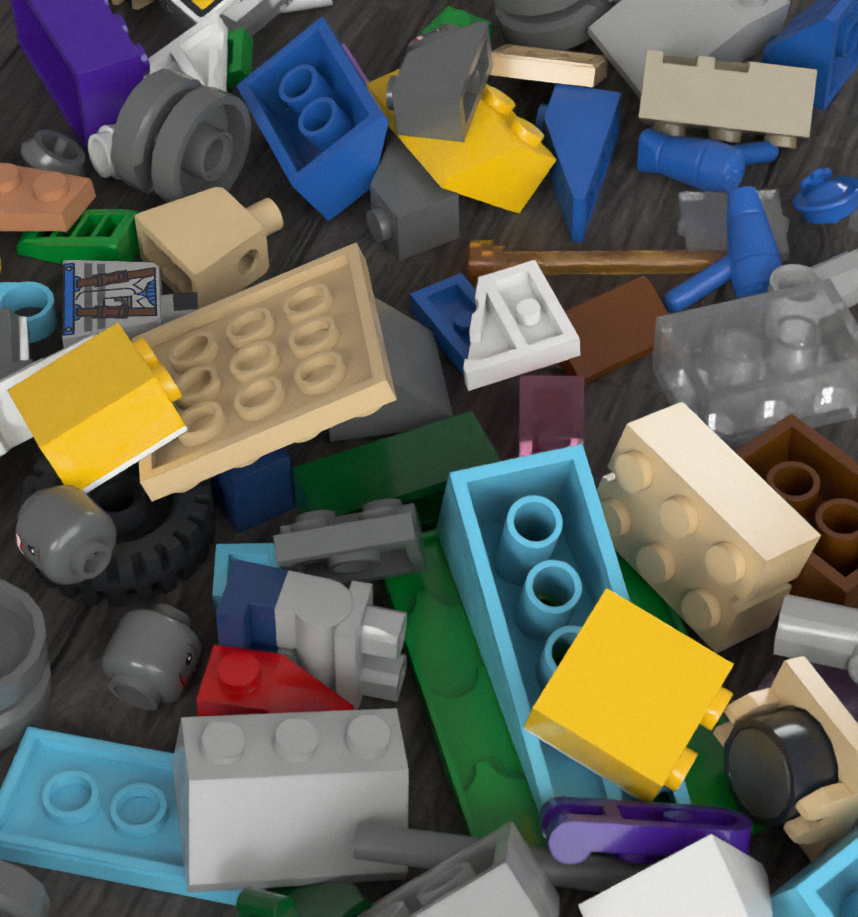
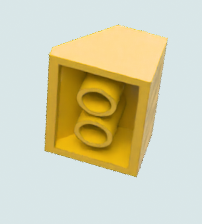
[366,69,557,214]

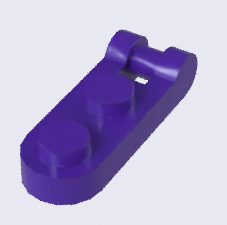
[538,796,752,865]

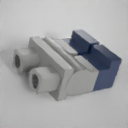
[216,559,407,710]

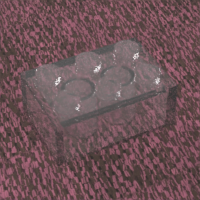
[652,278,858,447]

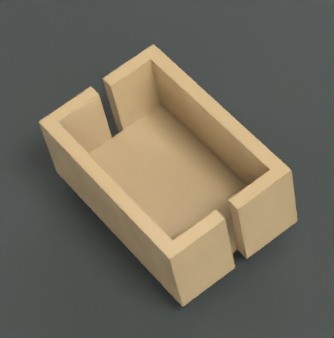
[597,402,821,654]

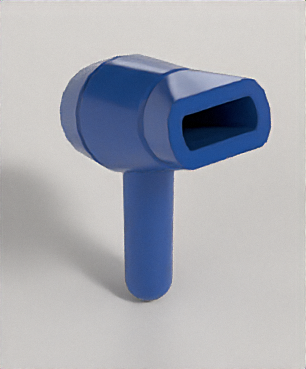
[637,128,779,194]
[662,186,782,314]

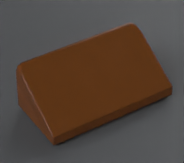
[558,276,679,387]

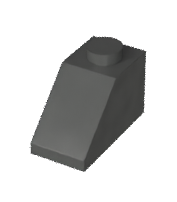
[386,21,493,142]
[366,134,459,261]

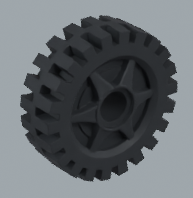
[19,457,216,607]

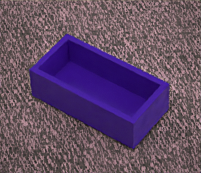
[10,0,150,160]

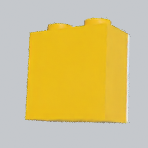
[7,322,188,493]
[523,588,734,802]

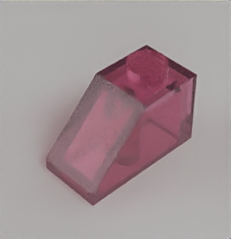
[519,375,584,457]

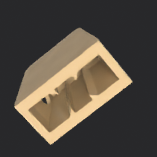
[134,187,283,309]

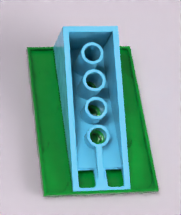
[380,444,771,860]

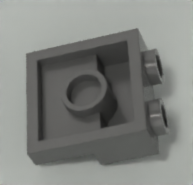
[273,499,428,586]

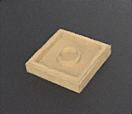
[490,44,608,87]

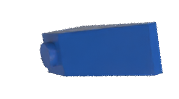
[535,83,622,243]

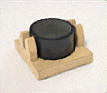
[713,656,858,862]

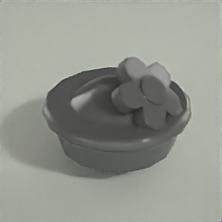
[20,130,86,177]

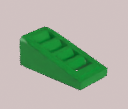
[16,209,140,265]

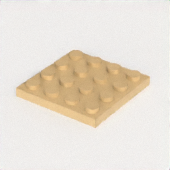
[132,242,397,502]

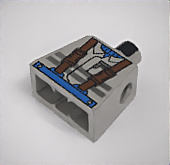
[62,260,199,348]

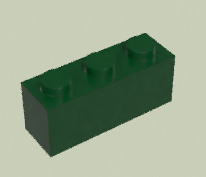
[292,411,501,532]

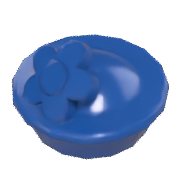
[792,168,858,224]

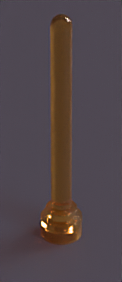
[468,240,727,287]

